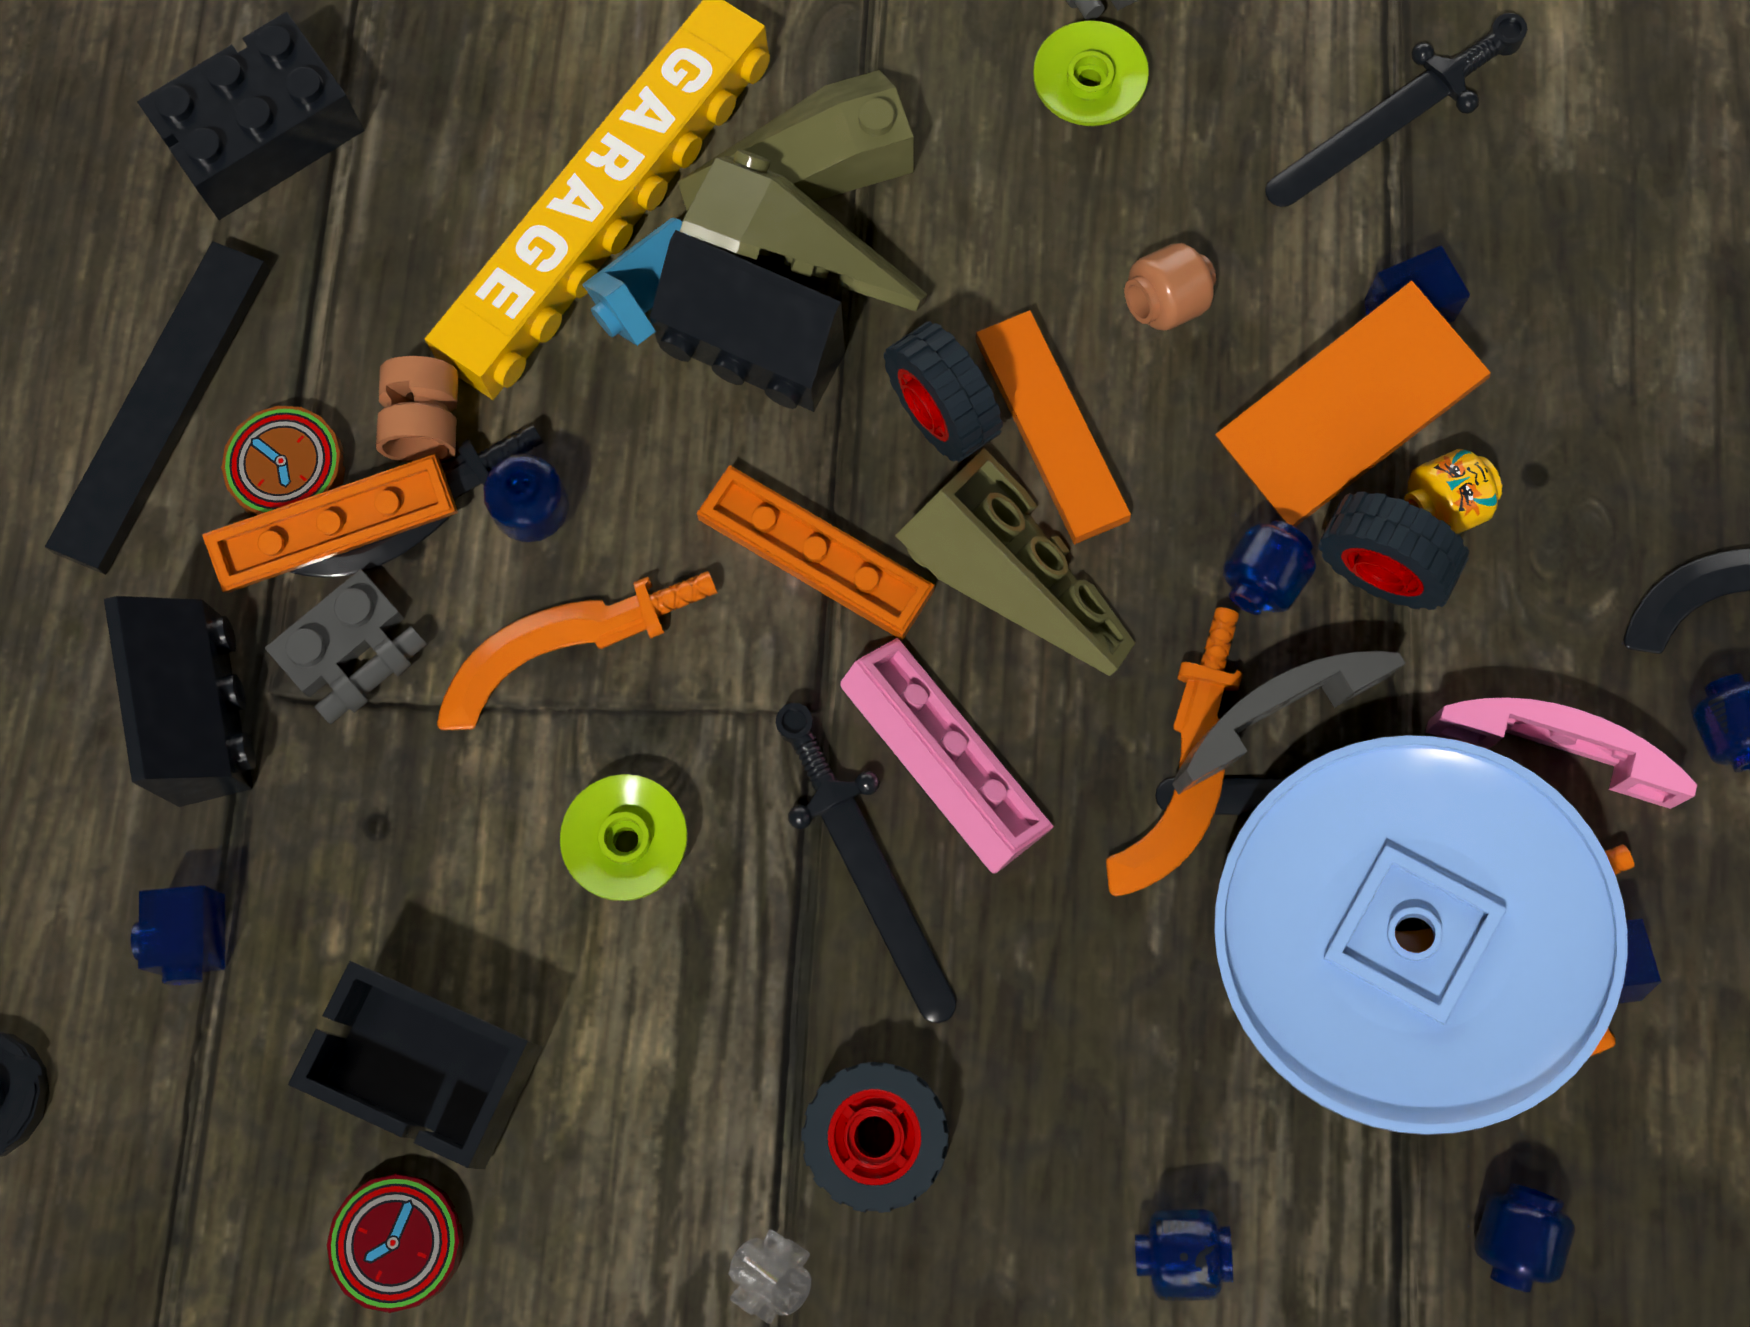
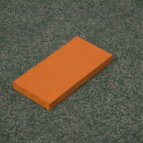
[1215,281,1491,530]

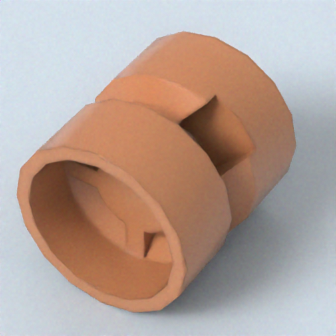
[376,356,459,463]

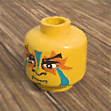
[1404,449,1502,534]

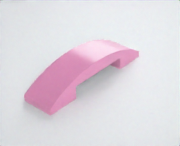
[1425,698,1697,809]

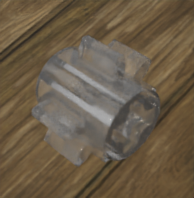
[728,1230,812,1324]

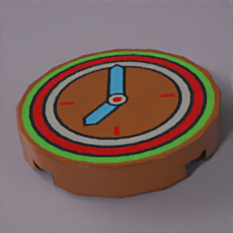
[221,405,345,516]

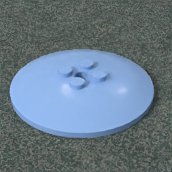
[1214,735,1628,1135]

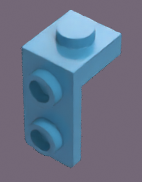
[582,217,690,346]

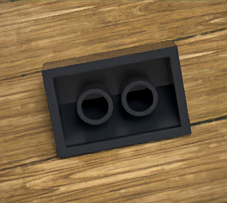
[650,230,845,412]
[104,596,256,807]

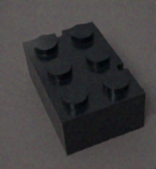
[137,11,365,220]
[288,961,542,1169]

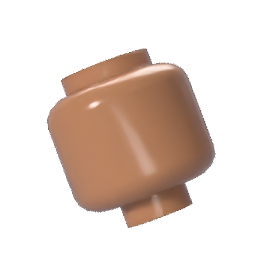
[1124,243,1216,330]

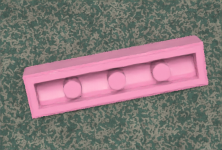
[840,638,1054,873]

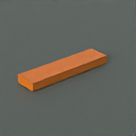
[976,310,1131,545]
[202,454,458,593]
[697,465,935,641]

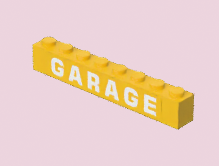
[425,0,770,400]

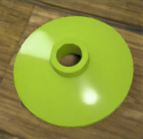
[1033,21,1149,126]
[560,774,688,901]

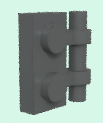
[265,569,427,724]

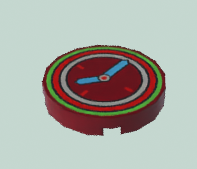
[327,1174,464,1313]

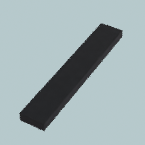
[45,241,270,575]

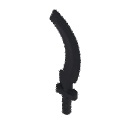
[290,422,544,578]
[1624,548,1750,654]

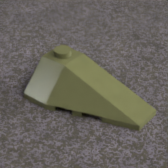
[677,70,914,212]
[680,149,927,311]
[895,448,1135,676]

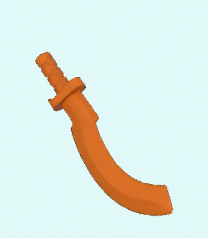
[437,571,718,730]
[1106,607,1243,897]

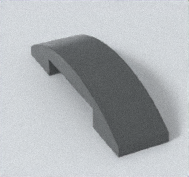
[1172,651,1406,795]

